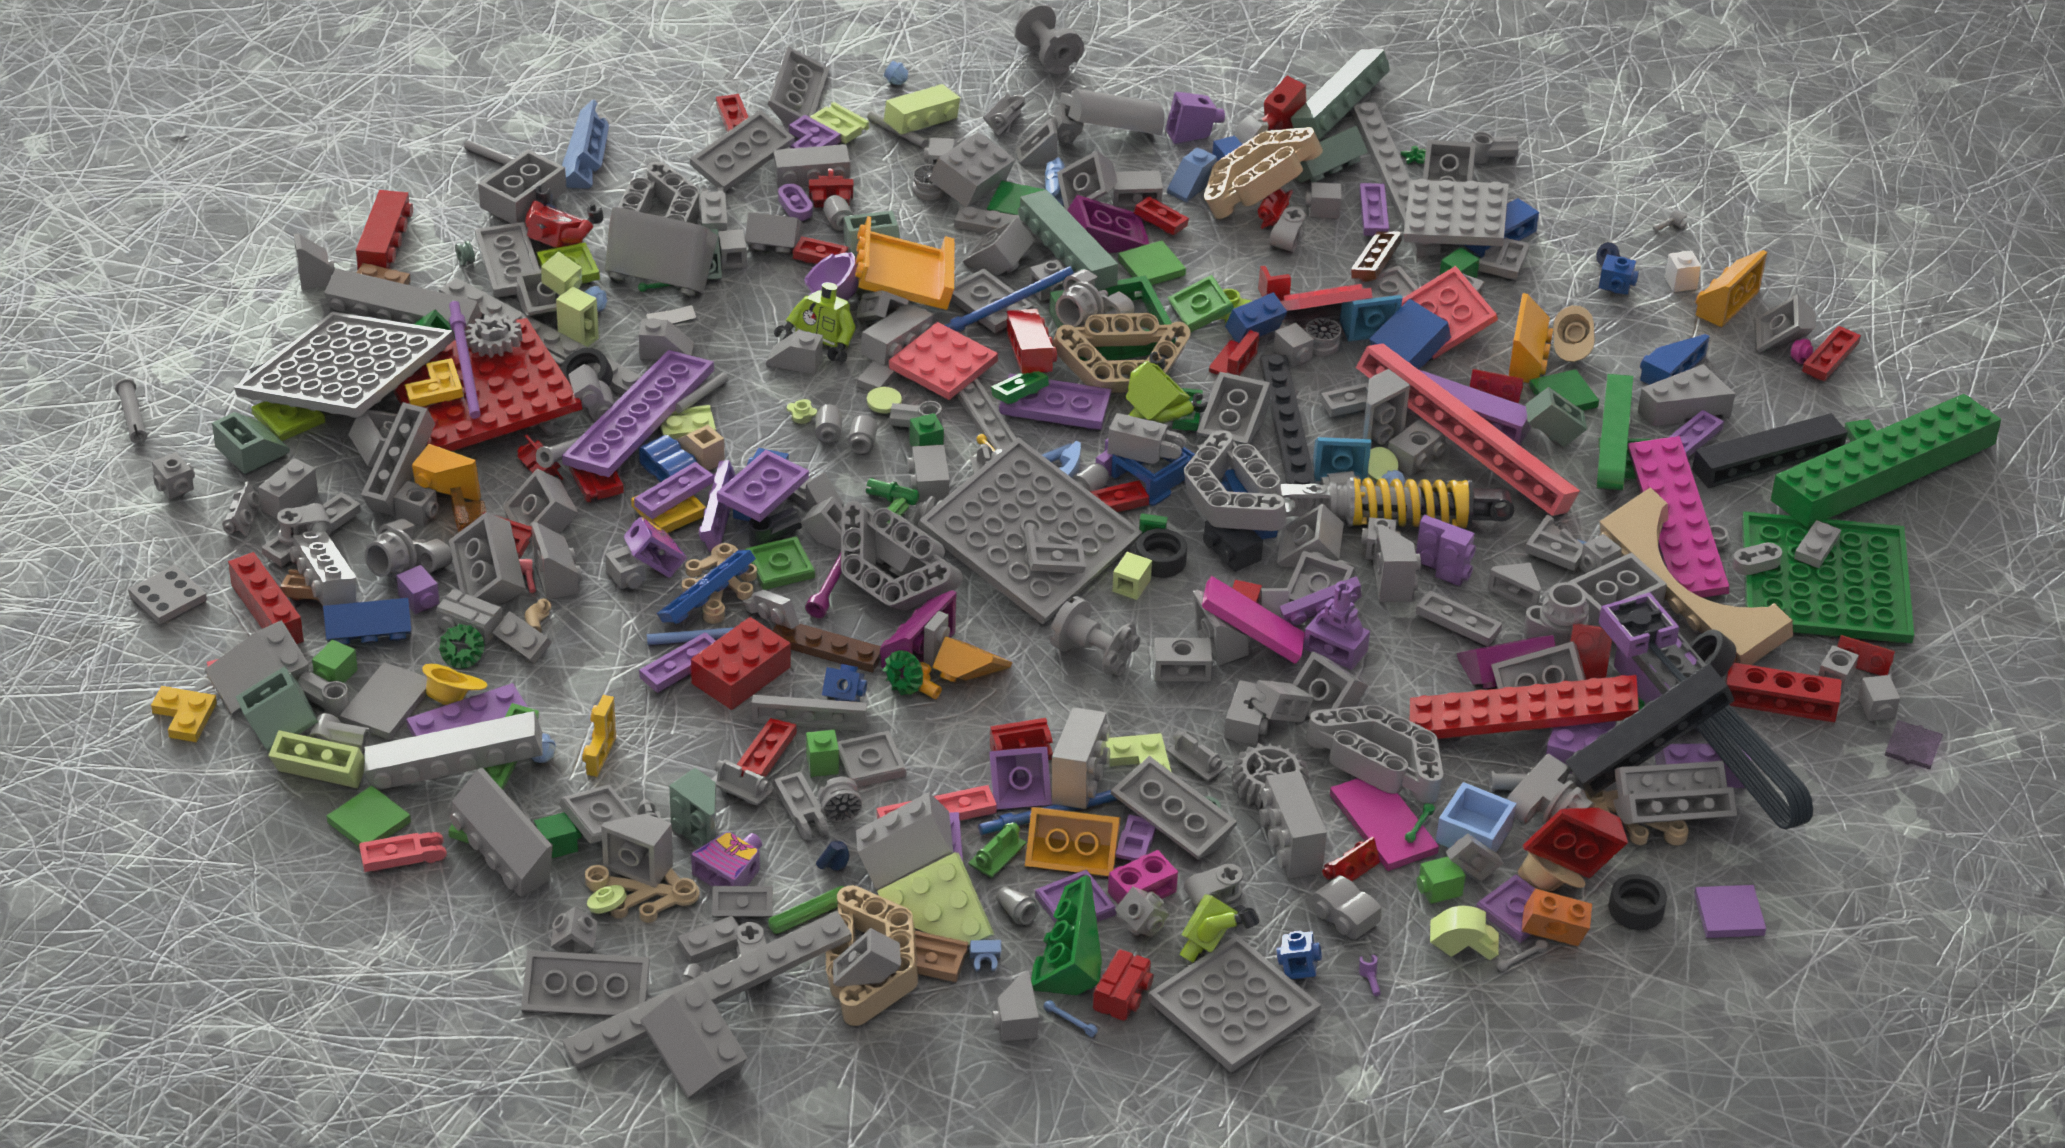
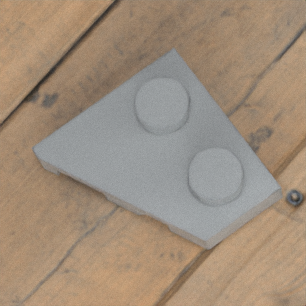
[1478,238,1530,280]
[1525,515,1583,571]
[1024,523,1086,574]

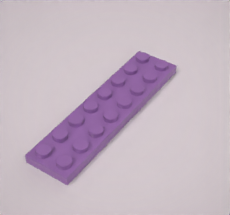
[562,350,714,477]

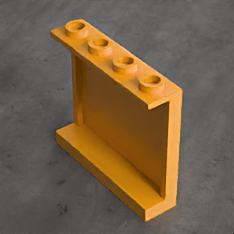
[855,216,954,310]

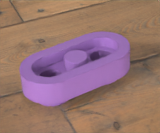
[778,184,813,221]

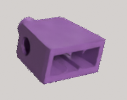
[1165,92,1225,143]

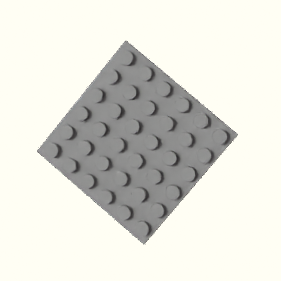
[234,312,455,418]
[917,437,1142,625]

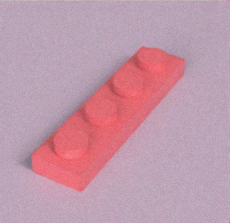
[876,785,997,821]

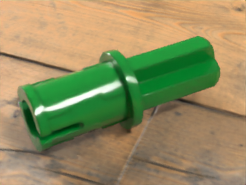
[866,478,919,506]

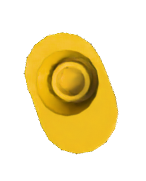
[422,663,488,705]

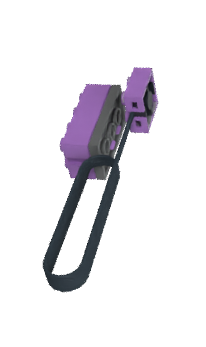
[1598,592,1813,830]

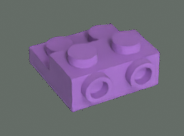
[1416,515,1476,586]

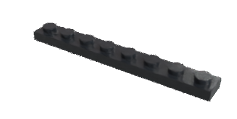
[1260,354,1316,499]

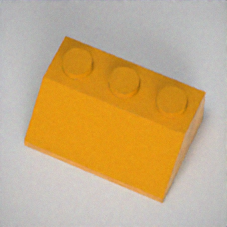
[1696,250,1767,327]
[1508,293,1553,383]
[1025,807,1121,876]

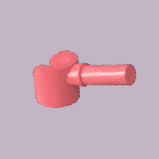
[519,559,536,593]

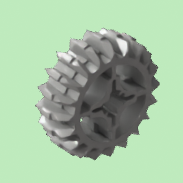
[1231,742,1309,809]

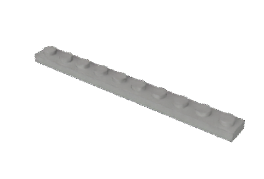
[1352,102,1441,257]
[439,277,641,395]
[563,911,852,1070]

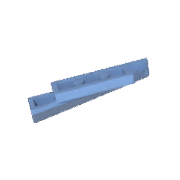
[562,99,609,189]

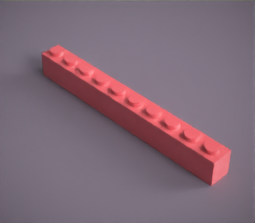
[1356,344,1580,516]

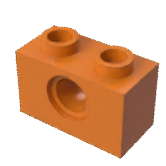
[1521,889,1592,946]

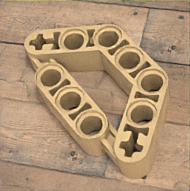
[1204,128,1323,219]
[1053,313,1190,393]
[826,885,918,1026]

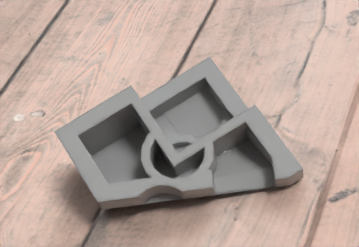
[1234,115,1268,144]

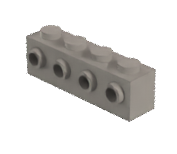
[361,402,435,516]
[290,531,356,606]

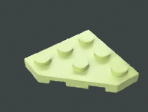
[877,852,994,947]

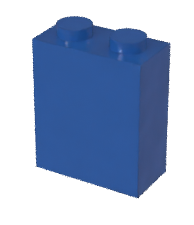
[1369,299,1451,369]

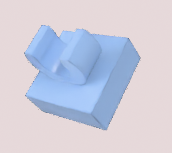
[969,940,1001,971]

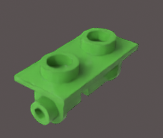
[968,822,1027,878]

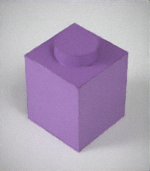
[396,565,439,614]

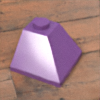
[989,747,1052,809]

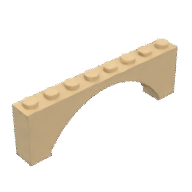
[1599,487,1793,665]

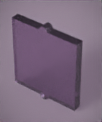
[1885,720,1943,770]

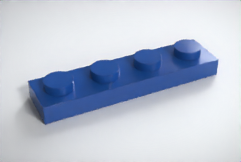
[657,550,756,624]

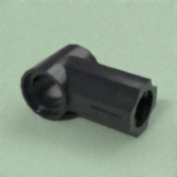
[749,507,802,547]

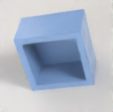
[1436,782,1516,852]

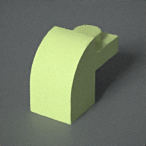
[1430,906,1499,960]

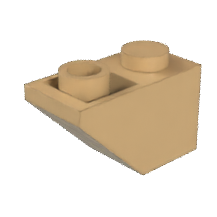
[676,425,725,471]

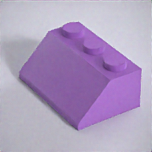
[1654,744,1751,788]

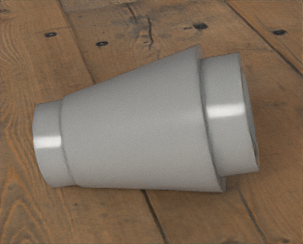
[996,886,1039,924]

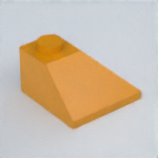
[412,444,481,501]
[933,636,1013,682]

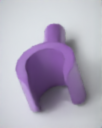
[1359,955,1381,996]

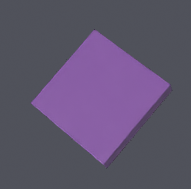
[1035,869,1116,923]
[1476,874,1536,943]
[1694,885,1766,938]

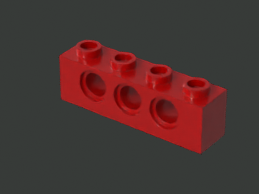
[1725,663,1841,723]

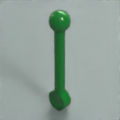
[638,282,674,292]
[1405,803,1435,843]

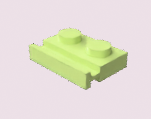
[810,102,869,144]
[660,405,716,440]

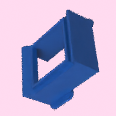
[1111,447,1195,506]

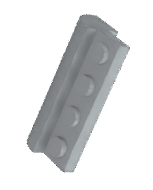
[1060,88,1164,135]
[1614,761,1737,824]

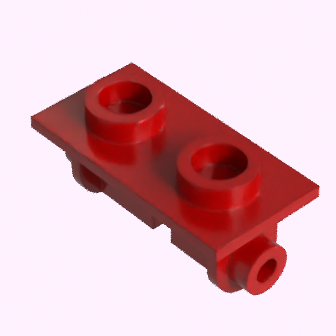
[1257,187,1293,229]
[1469,369,1524,404]
[517,435,563,480]
[1837,635,1895,676]
[1322,837,1380,882]

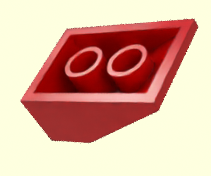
[1523,808,1628,879]

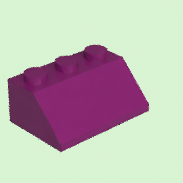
[880,590,957,678]
[1457,635,1556,689]

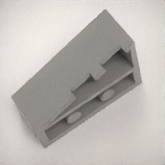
[1637,364,1735,426]

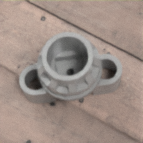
[1056,269,1134,327]
[365,519,453,578]
[1523,582,1589,646]
[1507,754,1595,824]

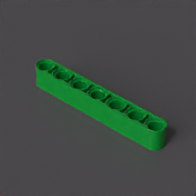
[1596,374,1633,491]

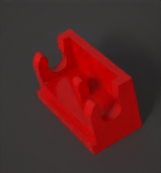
[990,718,1053,760]

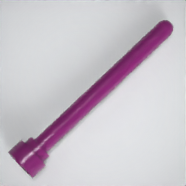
[805,539,860,618]

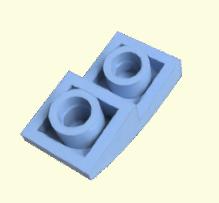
[1059,441,1081,478]

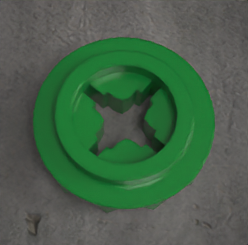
[439,624,484,669]
[883,650,923,695]

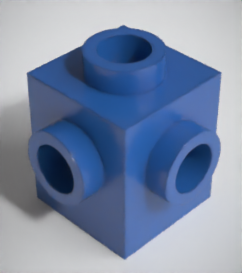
[1599,254,1639,295]
[822,664,867,702]
[1277,931,1322,979]

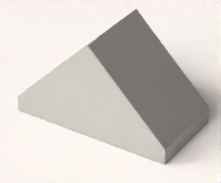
[1016,118,1058,165]
[1488,563,1541,608]

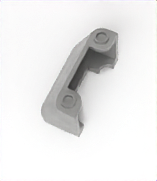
[605,207,718,296]

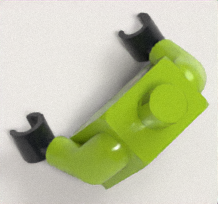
[774,283,856,363]
[1126,352,1208,424]
[1179,894,1260,963]

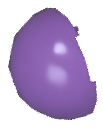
[804,252,859,301]

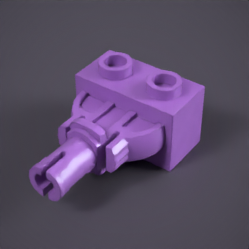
[1303,581,1370,670]

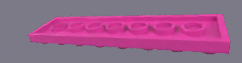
[1628,436,1729,598]

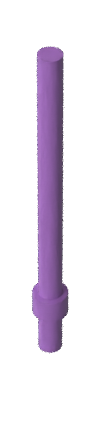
[449,301,481,419]

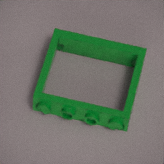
[1049,275,1176,361]

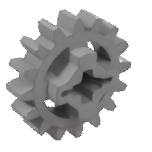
[465,313,523,358]

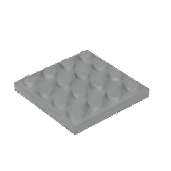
[1403,179,1509,246]
[1148,935,1321,1073]

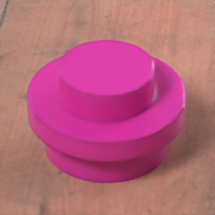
[1791,338,1813,364]

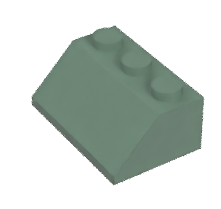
[1295,126,1368,183]

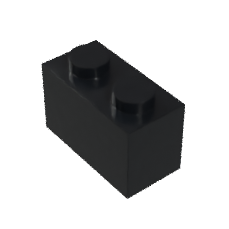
[1203,520,1263,572]

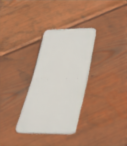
[646,305,696,324]

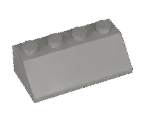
[450,767,552,897]

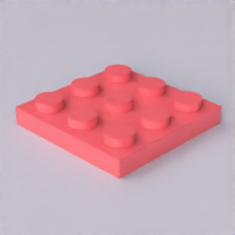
[1401,266,1498,359]
[1280,284,1373,311]
[889,322,998,400]

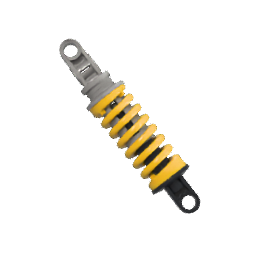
[1281,476,1514,530]

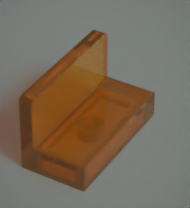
[450,487,487,533]

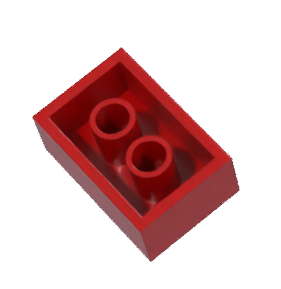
[691,617,791,710]

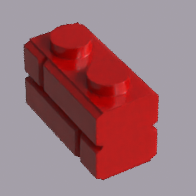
[1093,949,1154,1021]

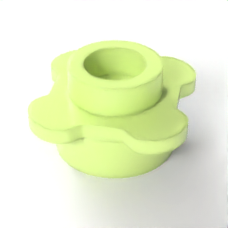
[787,399,817,424]

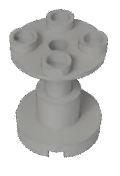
[1015,5,1084,74]
[1050,596,1141,676]

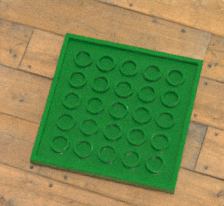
[1742,511,1914,643]

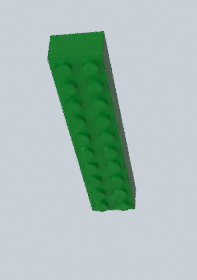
[1770,394,2001,528]

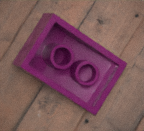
[1067,195,1150,253]

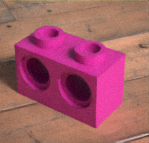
[1108,850,1178,905]

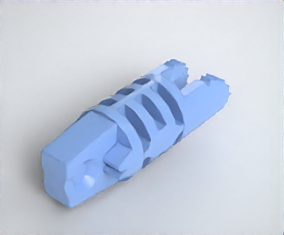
[1045,157,1065,206]

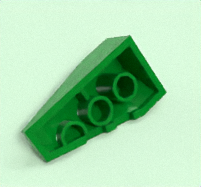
[1031,875,1102,995]

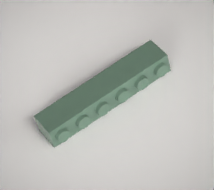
[1291,50,1390,139]
[1018,189,1118,290]

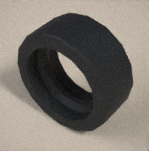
[561,348,613,386]
[1136,528,1187,578]
[1690,629,1736,678]
[1608,874,1668,930]

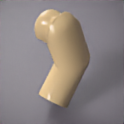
[524,599,551,633]

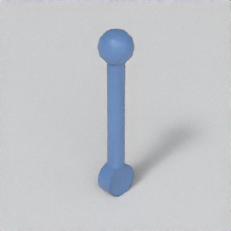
[1043,1000,1098,1037]

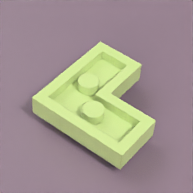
[1106,733,1171,771]

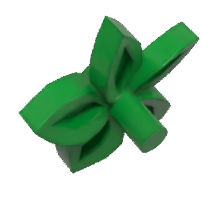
[1401,146,1426,164]

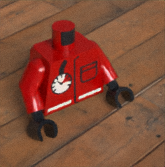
[525,185,604,248]

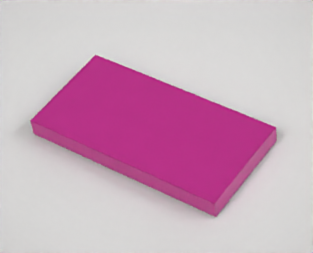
[1202,576,1305,663]
[1329,778,1439,871]

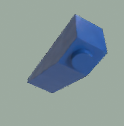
[1640,334,1710,385]

